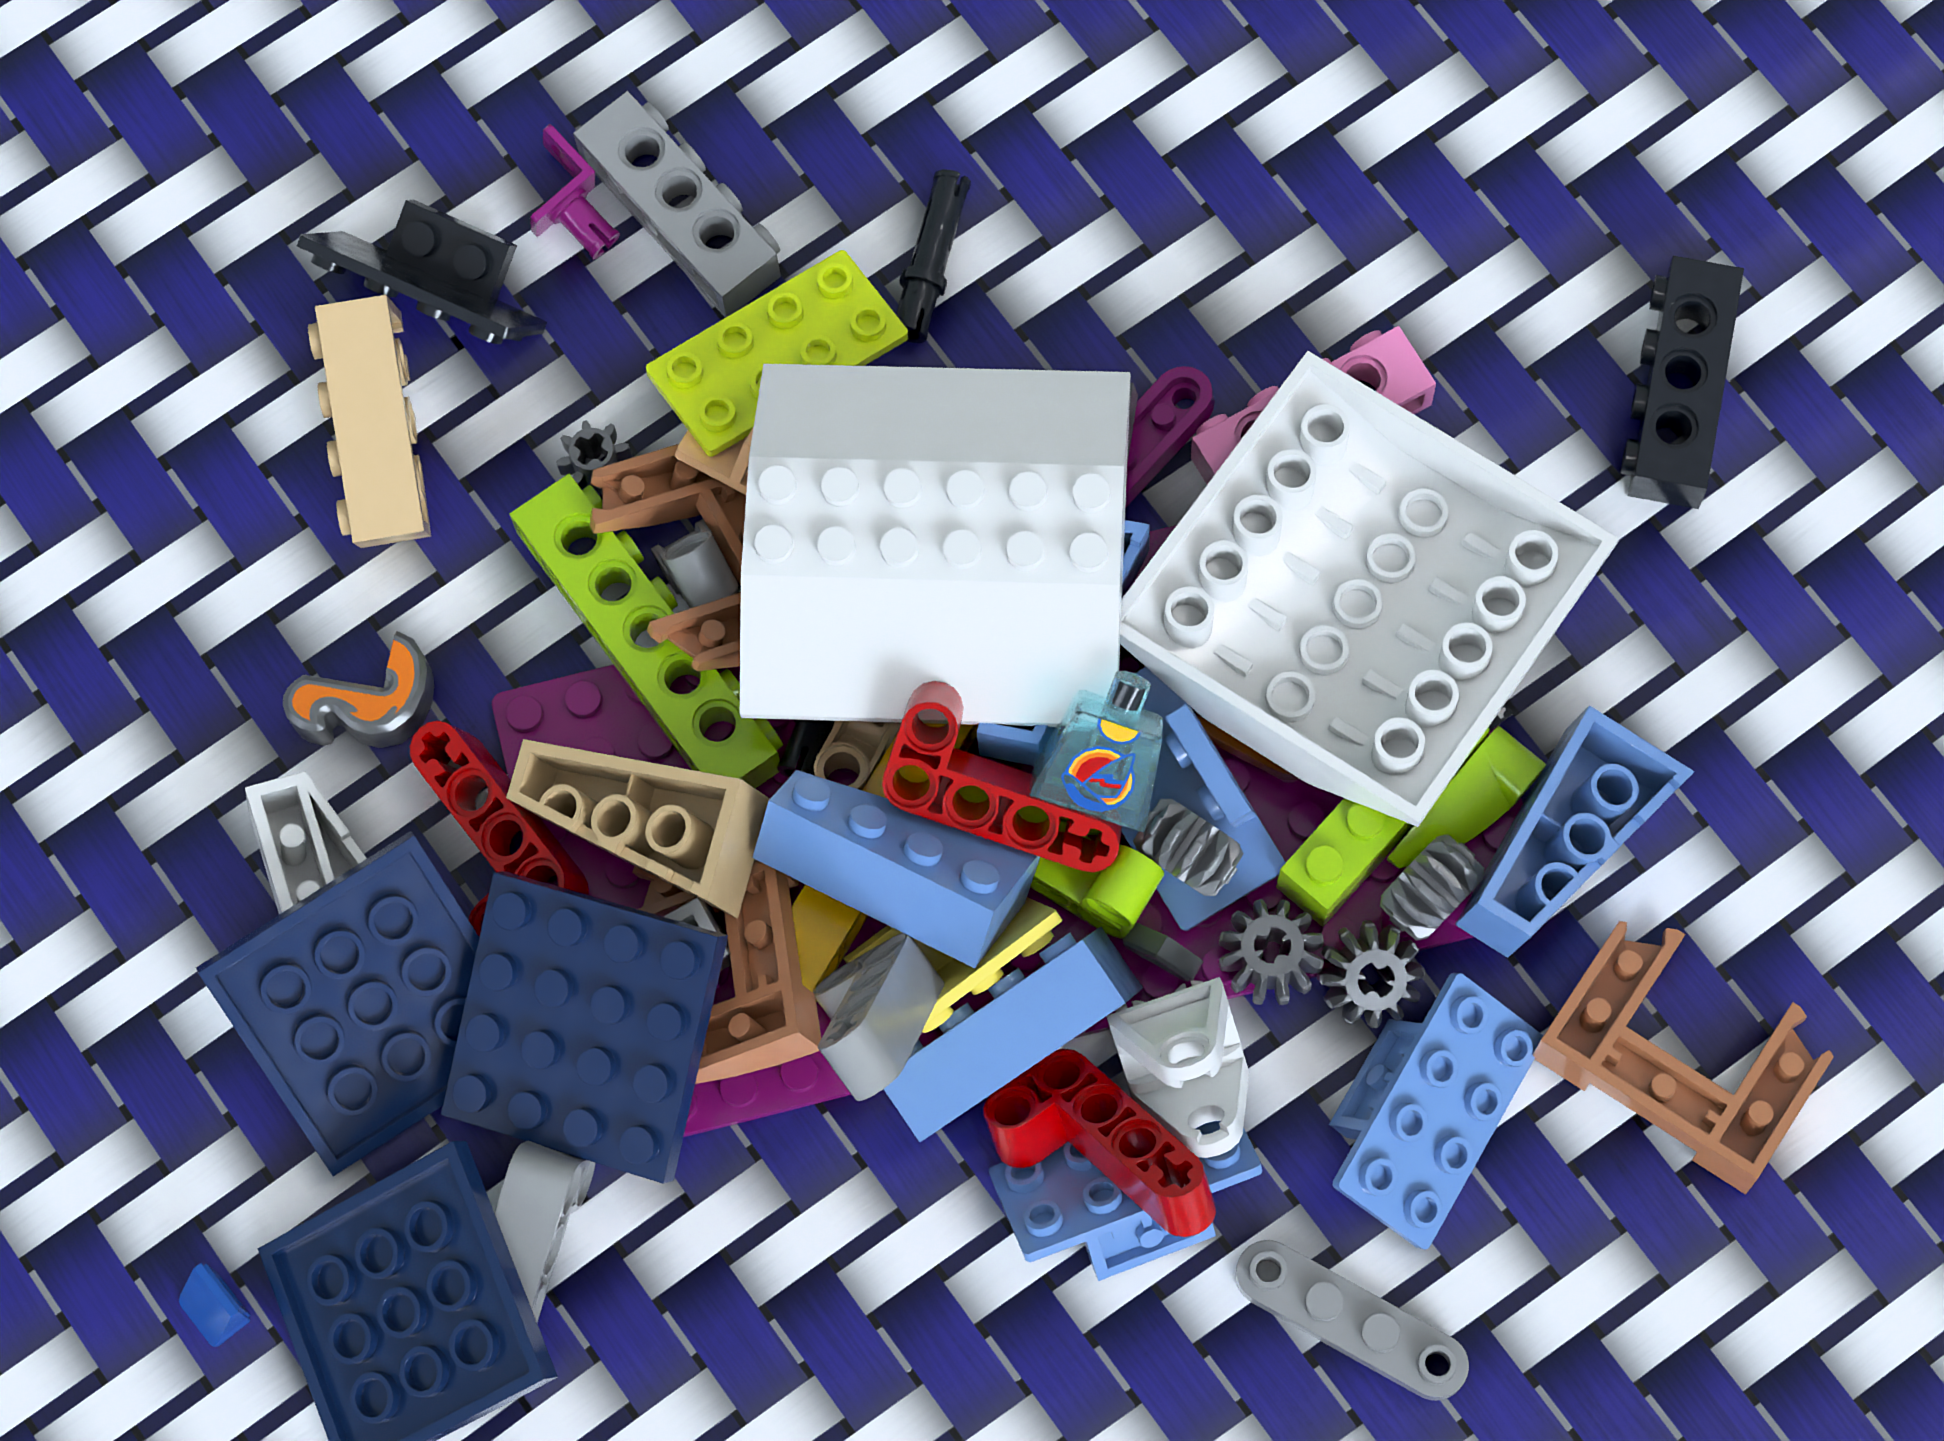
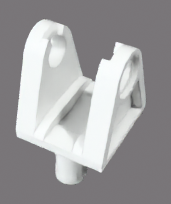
[1106,977,1249,1158]

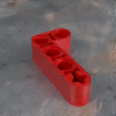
[882,681,1123,872]
[410,721,589,937]
[983,1049,1216,1237]

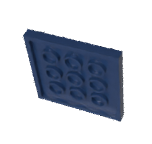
[196,831,479,1176]
[441,871,728,1184]
[257,1141,558,1441]

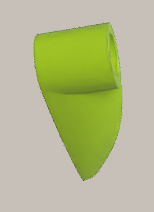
[1387,726,1547,869]

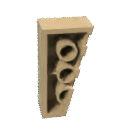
[308,295,431,548]
[506,739,770,919]

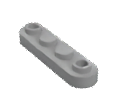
[1236,1240,1469,1401]

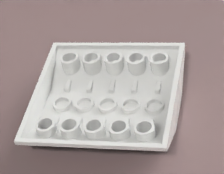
[1120,351,1619,827]
[740,364,1131,728]

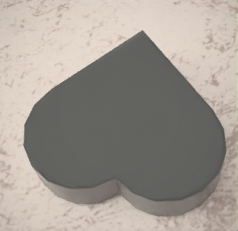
[1122,922,1203,982]

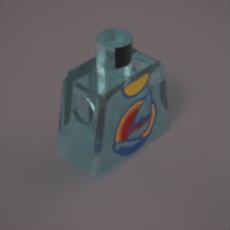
[1030,671,1163,833]

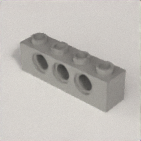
[573,91,781,318]

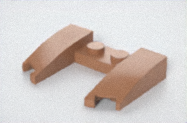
[590,444,746,671]
[632,859,821,1084]
[1533,921,1834,1195]

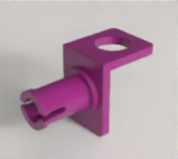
[530,124,620,260]

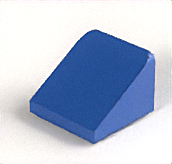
[179,1263,251,1347]

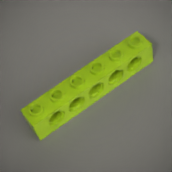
[509,474,783,789]

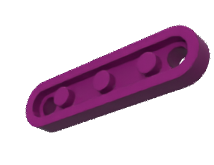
[1125,366,1215,508]

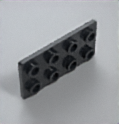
[296,200,547,344]

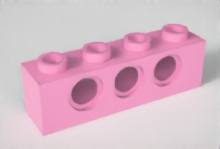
[1191,326,1436,484]

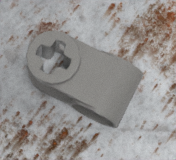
[650,519,739,608]

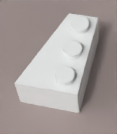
[245,771,367,914]

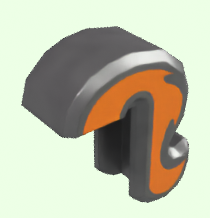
[283,631,434,748]

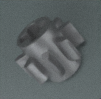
[556,420,632,498]

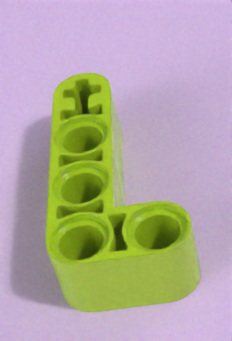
[958,785,1164,939]

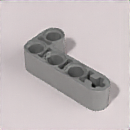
[813,933,944,1101]
[494,1141,596,1323]

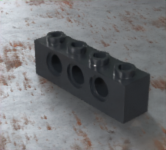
[1620,256,1744,509]

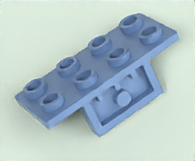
[1060,667,1286,931]
[1329,973,1543,1250]
[989,1121,1262,1281]

